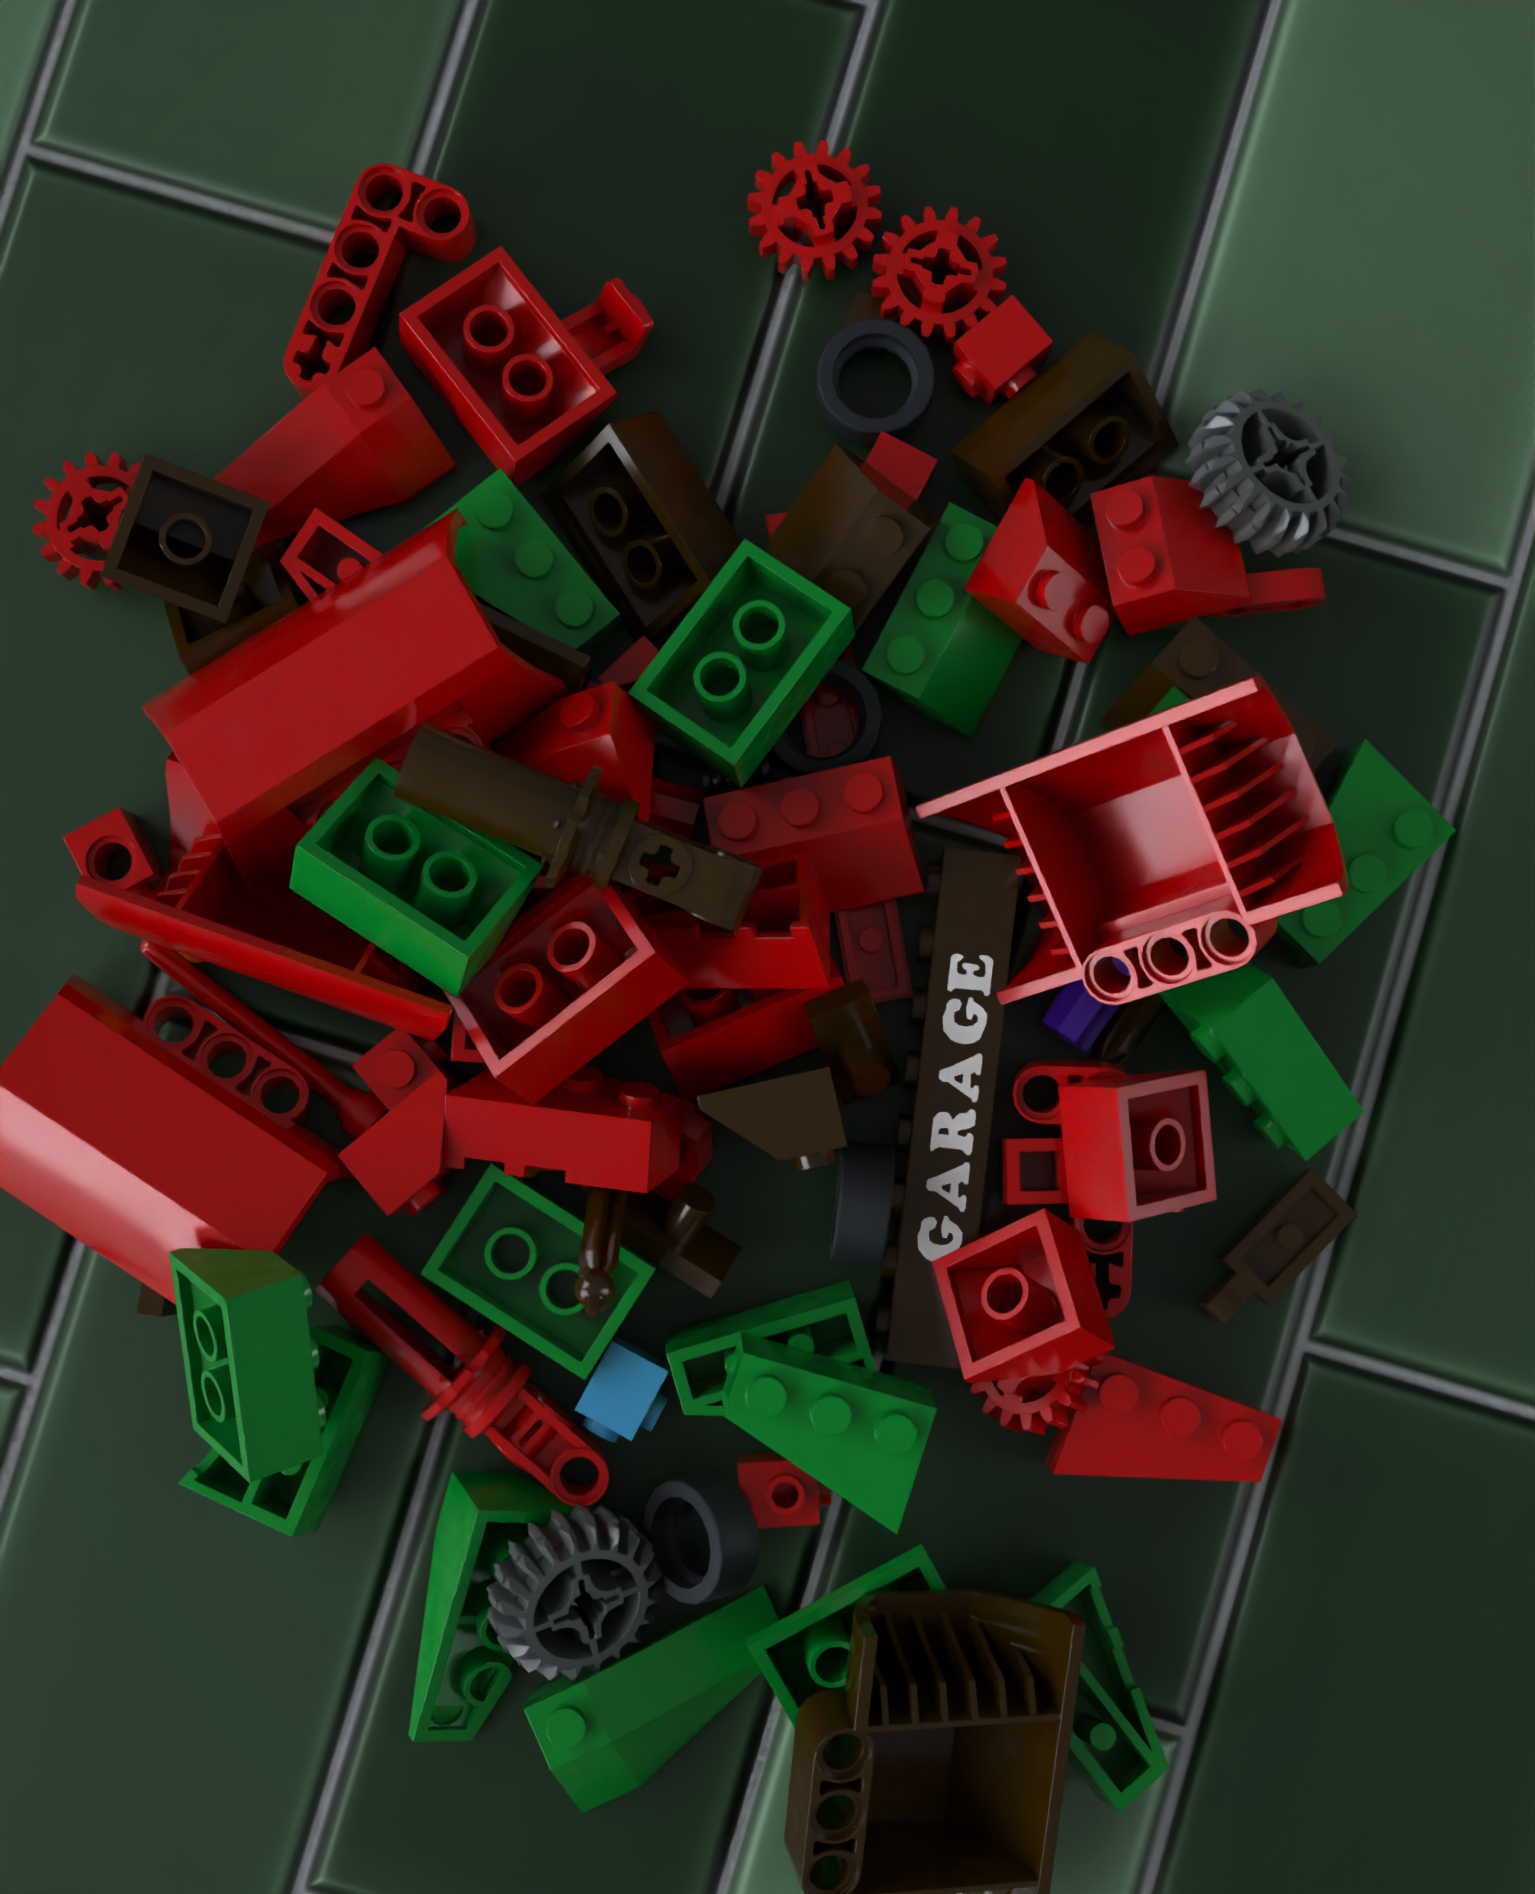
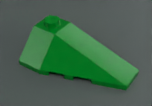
[408,1471,594,1742]
[524,1584,780,1813]

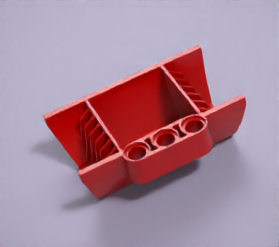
[141,508,570,891]
[915,673,1349,1005]
[75,752,453,1041]
[0,973,356,1305]

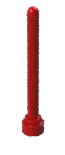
[140,939,389,1141]

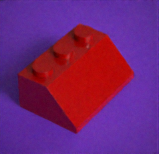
[399,246,617,487]
[702,756,925,913]
[442,872,690,1105]
[647,954,844,1101]

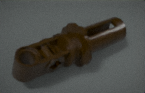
[393,721,764,932]

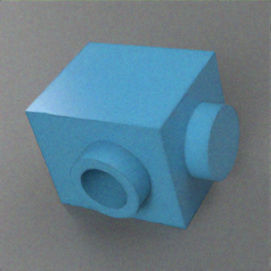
[575,1335,670,1443]

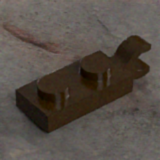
[1198,1168,1358,1323]

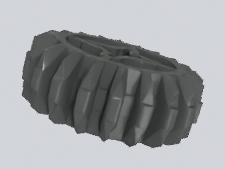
[1185,387,1352,558]
[487,1503,663,1682]

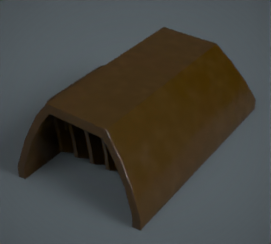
[784,1589,1086,1894]

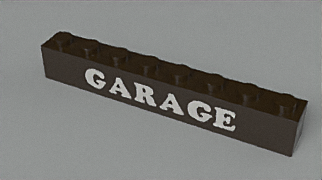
[873,847,1021,1369]

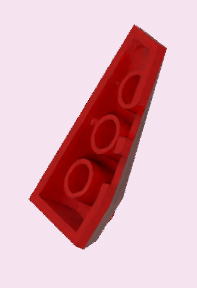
[213,347,457,550]
[492,681,656,822]

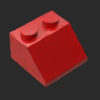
[1090,476,1253,636]
[964,478,1116,664]
[1058,1069,1217,1222]
[337,1070,464,1217]
[932,1208,1116,1383]

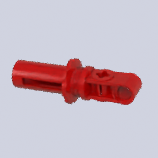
[313,1231,609,1507]

